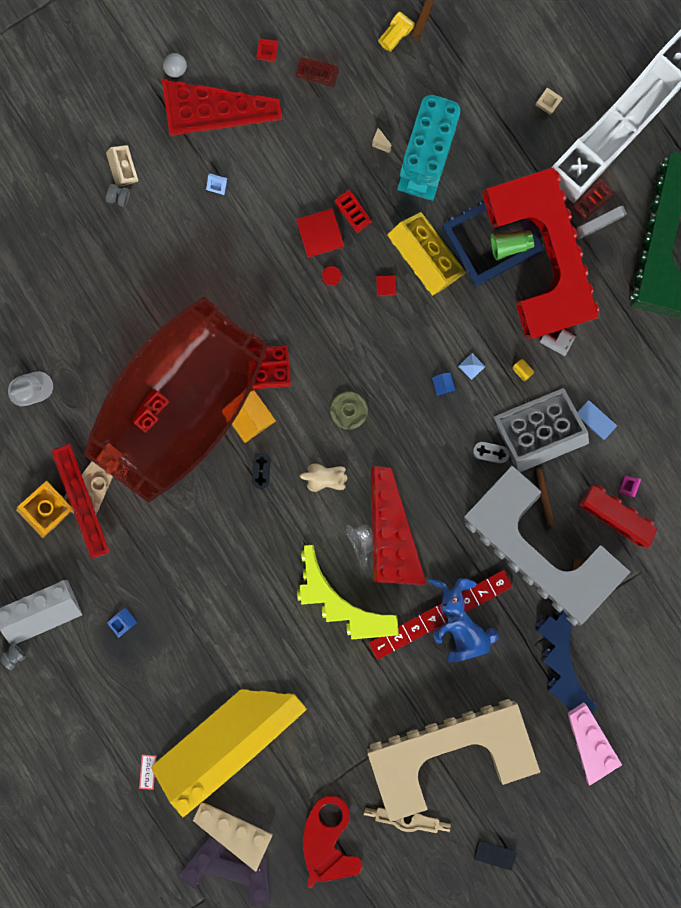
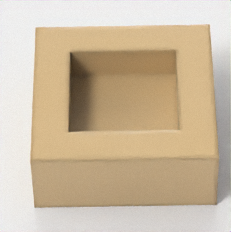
[536,88,562,115]

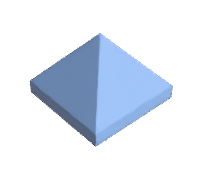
[206,173,227,195]
[458,353,485,380]

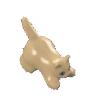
[300,464,347,492]

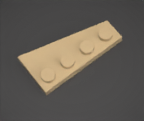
[63,442,123,514]
[193,802,273,872]

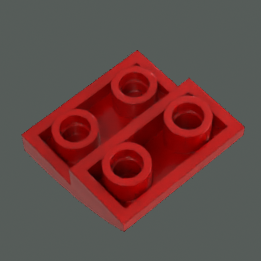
[296,208,344,258]
[250,345,291,389]

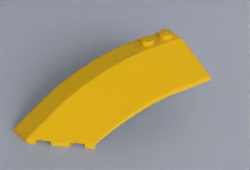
[150,689,307,817]

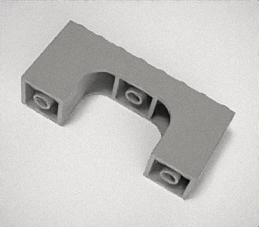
[464,466,630,626]

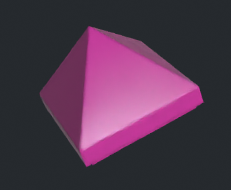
[619,475,641,497]

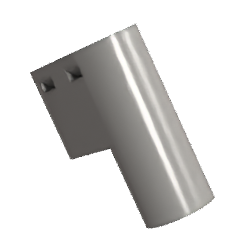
[540,329,577,356]

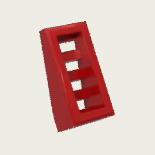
[334,190,372,233]

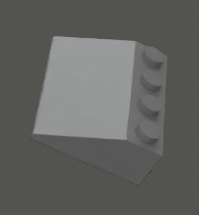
[494,388,589,472]

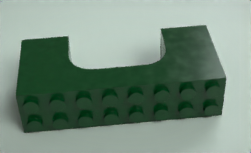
[629,152,681,319]

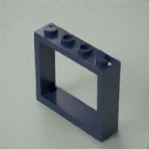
[442,200,543,288]

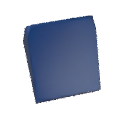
[107,608,137,638]

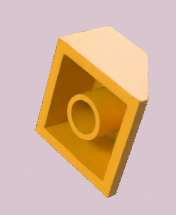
[16,481,72,538]

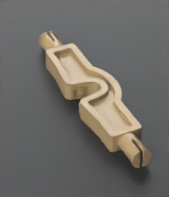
[364,807,451,833]

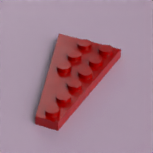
[162,79,282,136]
[371,466,426,585]

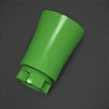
[490,230,534,260]

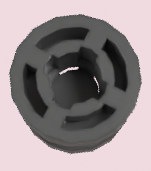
[106,184,130,208]
[0,643,26,671]

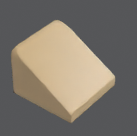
[372,129,391,153]

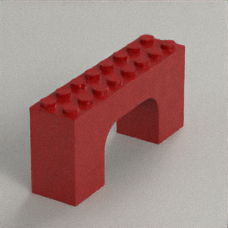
[481,167,599,339]

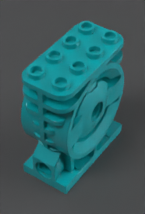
[397,95,460,201]

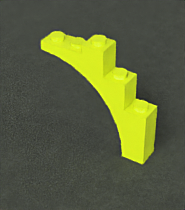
[297,545,399,639]

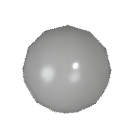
[163,53,187,77]

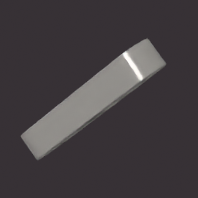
[575,206,627,239]

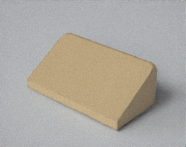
[106,145,138,187]

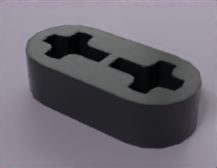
[252,453,271,489]

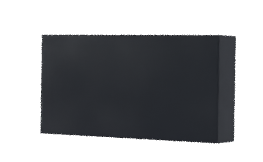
[474,840,517,871]

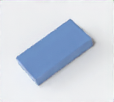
[577,400,617,440]

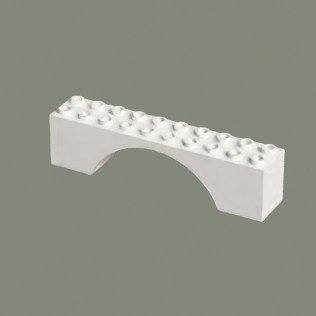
[552,29,681,203]

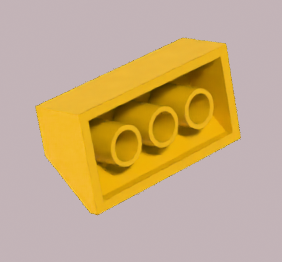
[388,212,466,296]

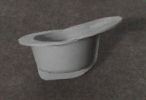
[8,371,53,406]

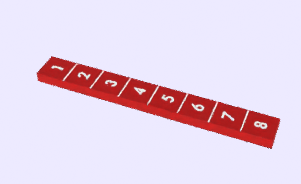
[368,570,513,660]

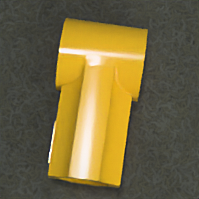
[378,12,415,52]

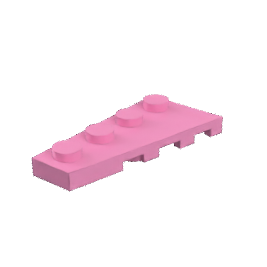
[568,702,622,786]

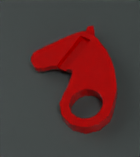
[303,795,362,888]

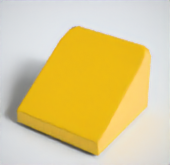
[512,359,534,381]

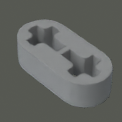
[473,442,509,463]

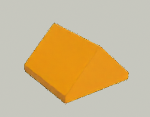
[223,390,276,443]

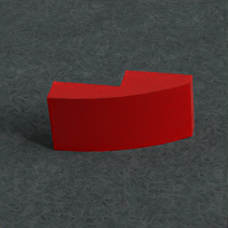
[132,388,169,433]

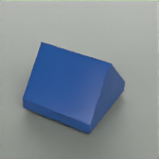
[432,373,455,396]

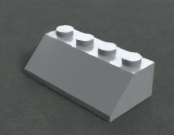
[0,580,83,645]

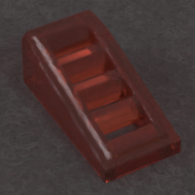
[296,58,339,87]
[573,179,614,219]

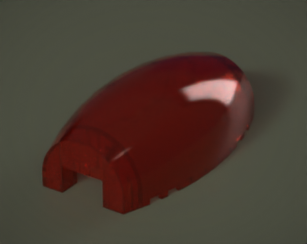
[84,296,268,503]

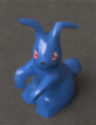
[427,578,499,662]

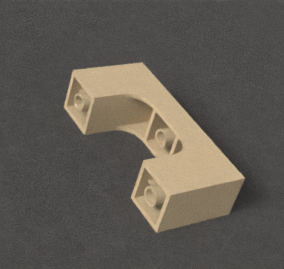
[367,699,540,822]

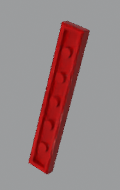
[51,444,110,559]

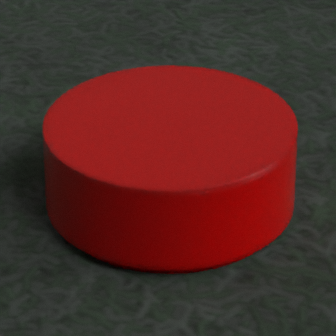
[322,266,341,286]

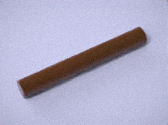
[535,468,555,526]

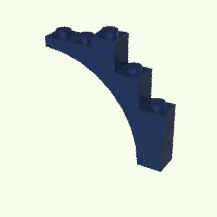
[535,610,597,714]

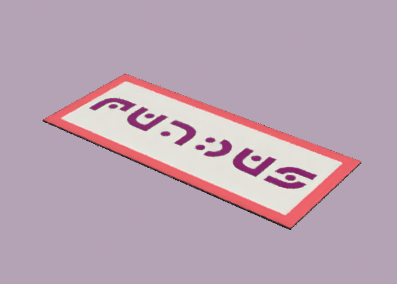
[139,755,156,790]

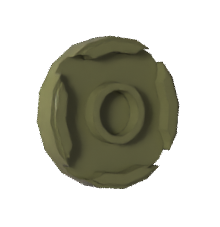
[330,392,368,430]

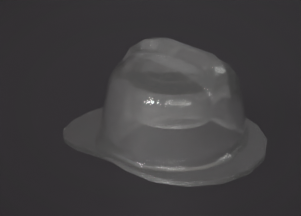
[346,524,373,568]

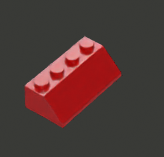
[578,485,657,548]

